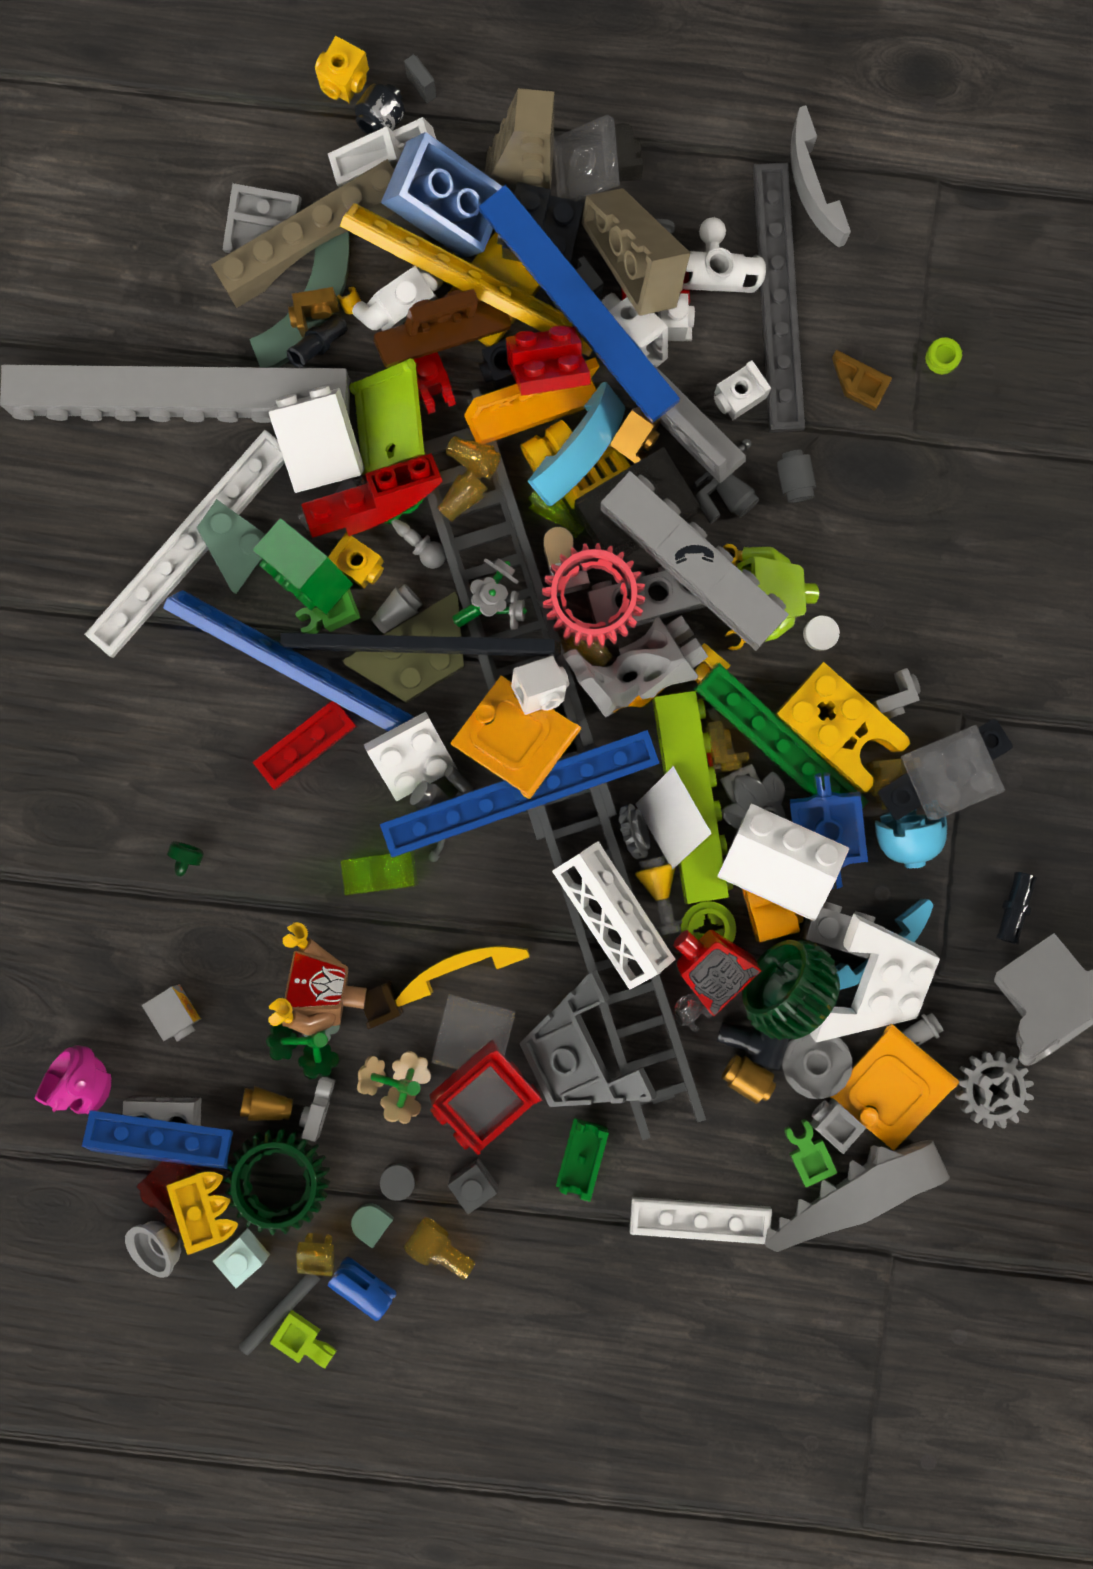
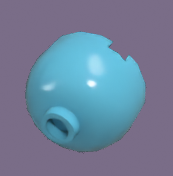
[875,808,947,868]

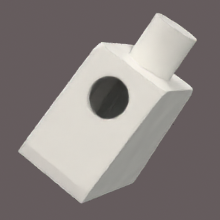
[601,293,668,367]

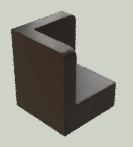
[363,980,404,1030]

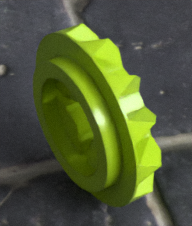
[681,901,736,943]

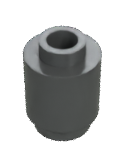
[776,450,816,503]

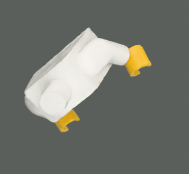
[337,266,443,331]

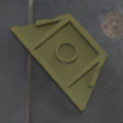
[342,592,464,703]

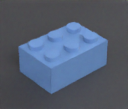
[381,132,503,258]

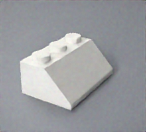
[717,803,849,921]

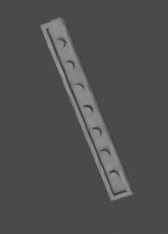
[753,163,805,433]

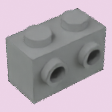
[799,902,884,959]

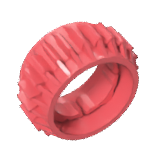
[542,543,645,648]

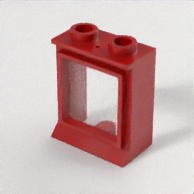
[429,1039,543,1155]

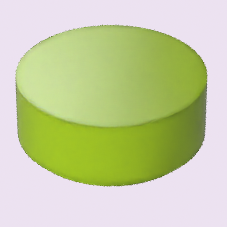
[925,337,962,375]

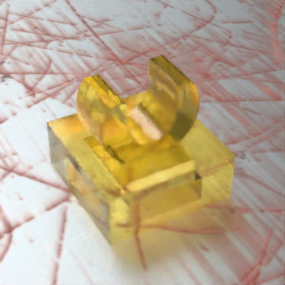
[296,1233,335,1276]

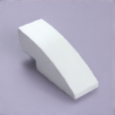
[328,117,436,187]

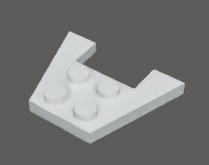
[810,913,940,1042]

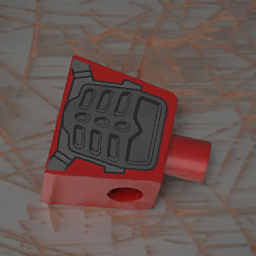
[673,930,761,1016]

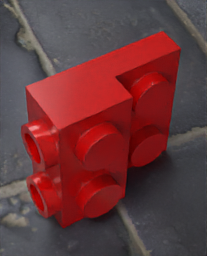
[506,326,591,396]

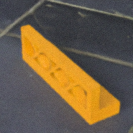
[464,358,600,446]

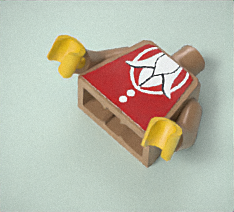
[268,922,367,1036]

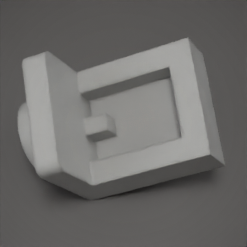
[871,668,921,719]
[810,1098,866,1154]

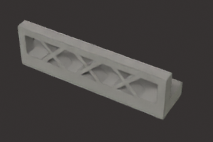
[653,365,746,483]

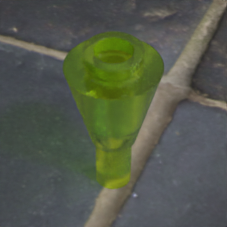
[527,490,585,538]

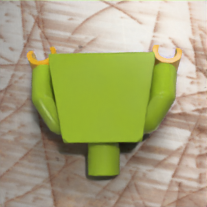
[723,544,819,651]

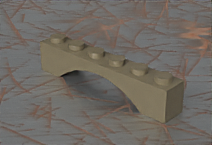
[211,159,395,308]

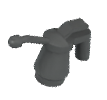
[693,439,759,524]
[410,765,473,862]

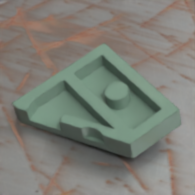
[196,499,266,594]

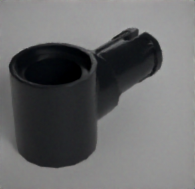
[717,1022,789,1070]

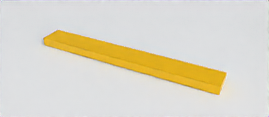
[340,203,592,356]

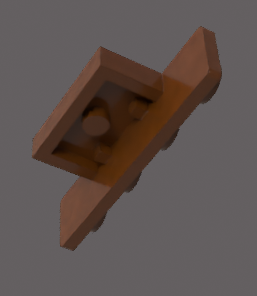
[373,289,512,367]

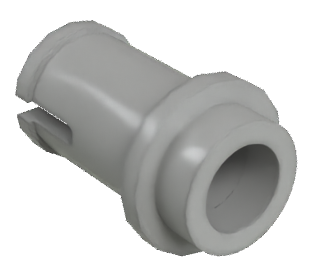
[902,1013,944,1046]

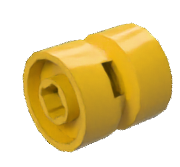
[520,420,572,472]

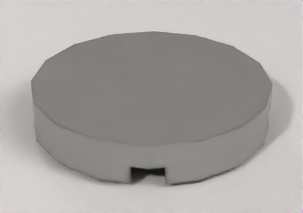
[783,1034,852,1099]

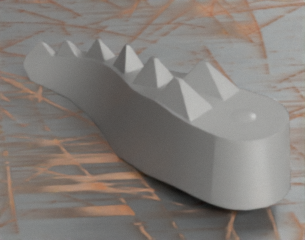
[765,1140,950,1252]

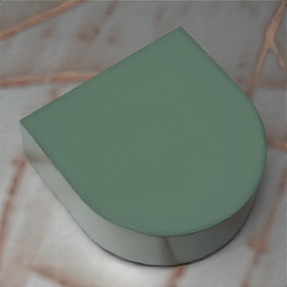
[351,1204,394,1248]

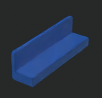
[82,1110,233,1171]

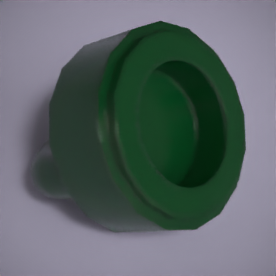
[167,841,204,877]

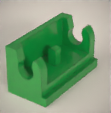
[556,1118,609,1202]

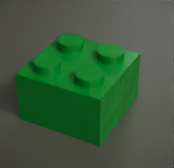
[253,518,353,615]

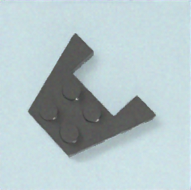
[519,970,657,1107]

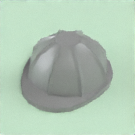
[125,1221,181,1278]

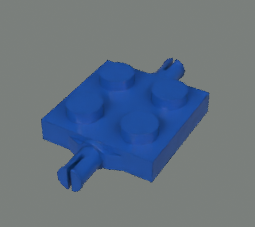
[790,772,868,889]

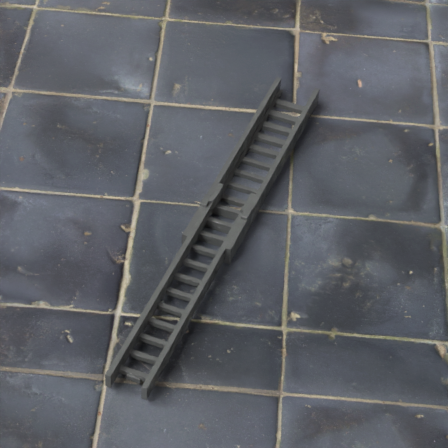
[422,388,706,1141]

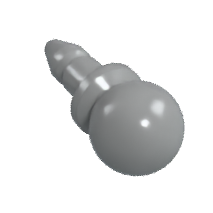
[391,519,446,569]

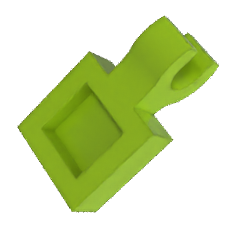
[270,1310,337,1368]

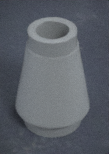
[371,584,423,634]

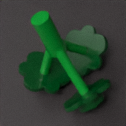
[266,1023,340,1079]

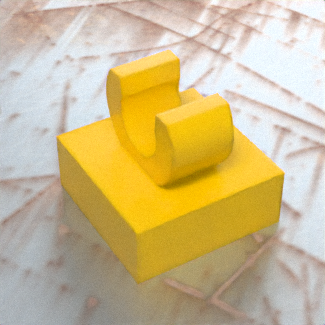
[694,643,731,683]

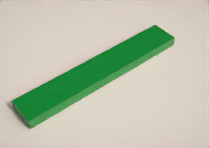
[694,663,869,809]

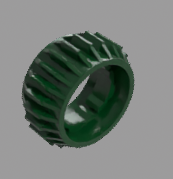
[742,940,840,1040]
[224,1127,330,1235]

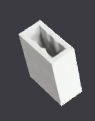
[268,385,364,493]

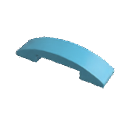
[528,382,625,506]
[835,899,933,989]

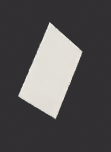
[636,766,712,870]

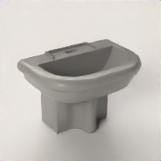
[994,933,1093,1066]

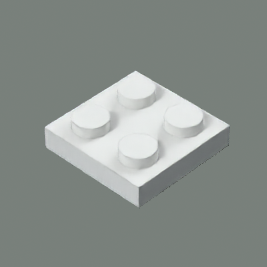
[364,712,457,801]

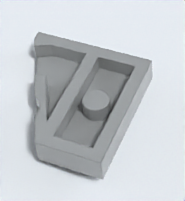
[222,183,302,253]

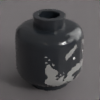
[355,83,405,135]

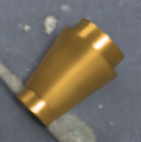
[240,1086,293,1121]

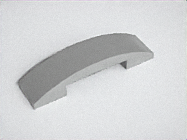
[790,105,851,247]

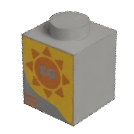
[142,984,201,1042]

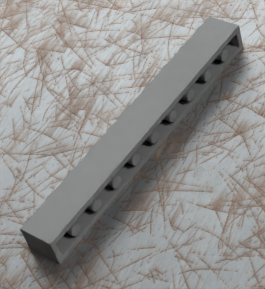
[0,365,350,423]

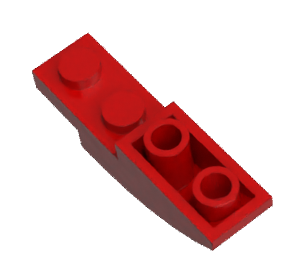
[301,453,442,538]

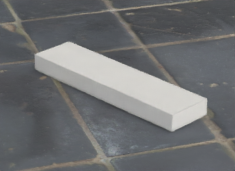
[629,1197,772,1244]

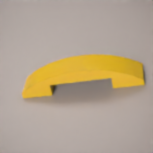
[395,945,530,1007]

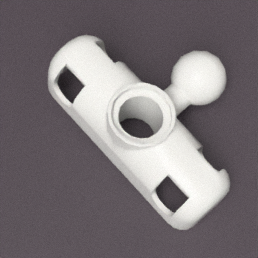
[683,217,766,293]

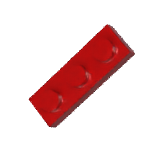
[252,701,357,790]

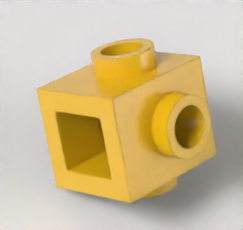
[315,36,369,103]

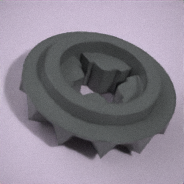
[619,804,650,859]

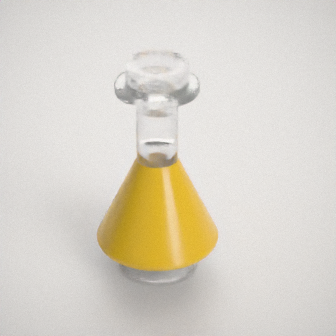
[635,856,682,935]

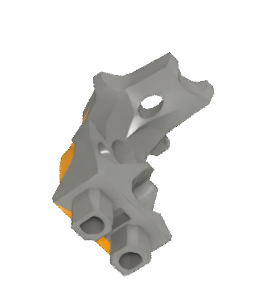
[563,615,708,717]

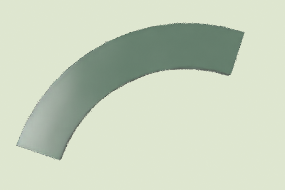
[249,231,350,368]

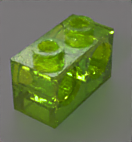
[340,851,418,895]

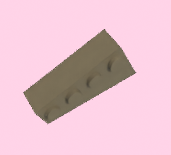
[485,88,554,192]
[581,188,690,316]

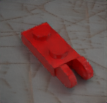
[413,352,456,414]

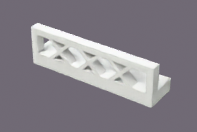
[552,841,676,990]

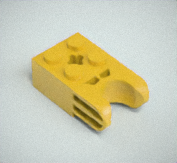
[775,662,910,793]

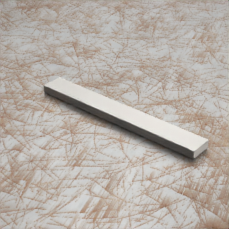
[84,430,285,658]

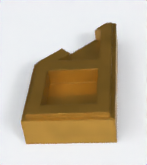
[832,350,892,411]

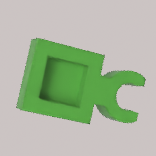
[295,588,360,634]
[785,1119,837,1187]

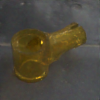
[403,1217,475,1280]

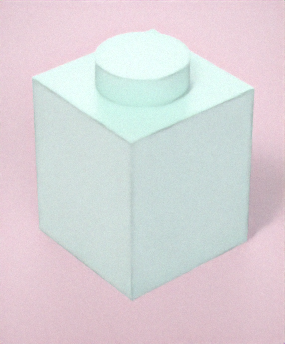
[213,1228,270,1288]

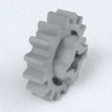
[955,1051,1034,1128]

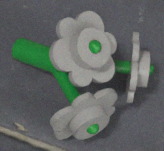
[452,558,527,630]

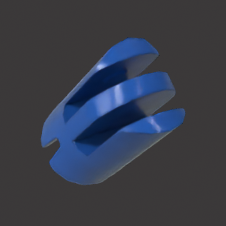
[328,1256,397,1321]

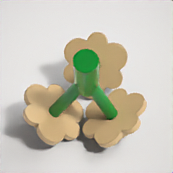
[357,1051,431,1124]

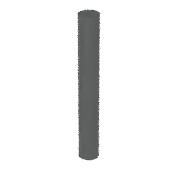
[239,1268,322,1356]

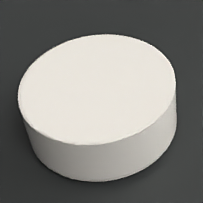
[803,616,840,651]

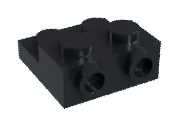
[497,182,584,264]

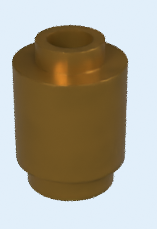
[722,1055,776,1104]

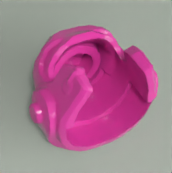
[35,1045,111,1114]

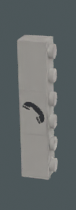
[601,471,789,651]

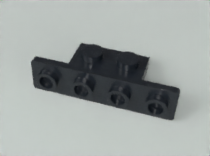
[877,719,1013,820]

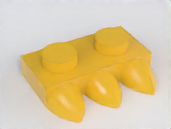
[166,1172,238,1255]

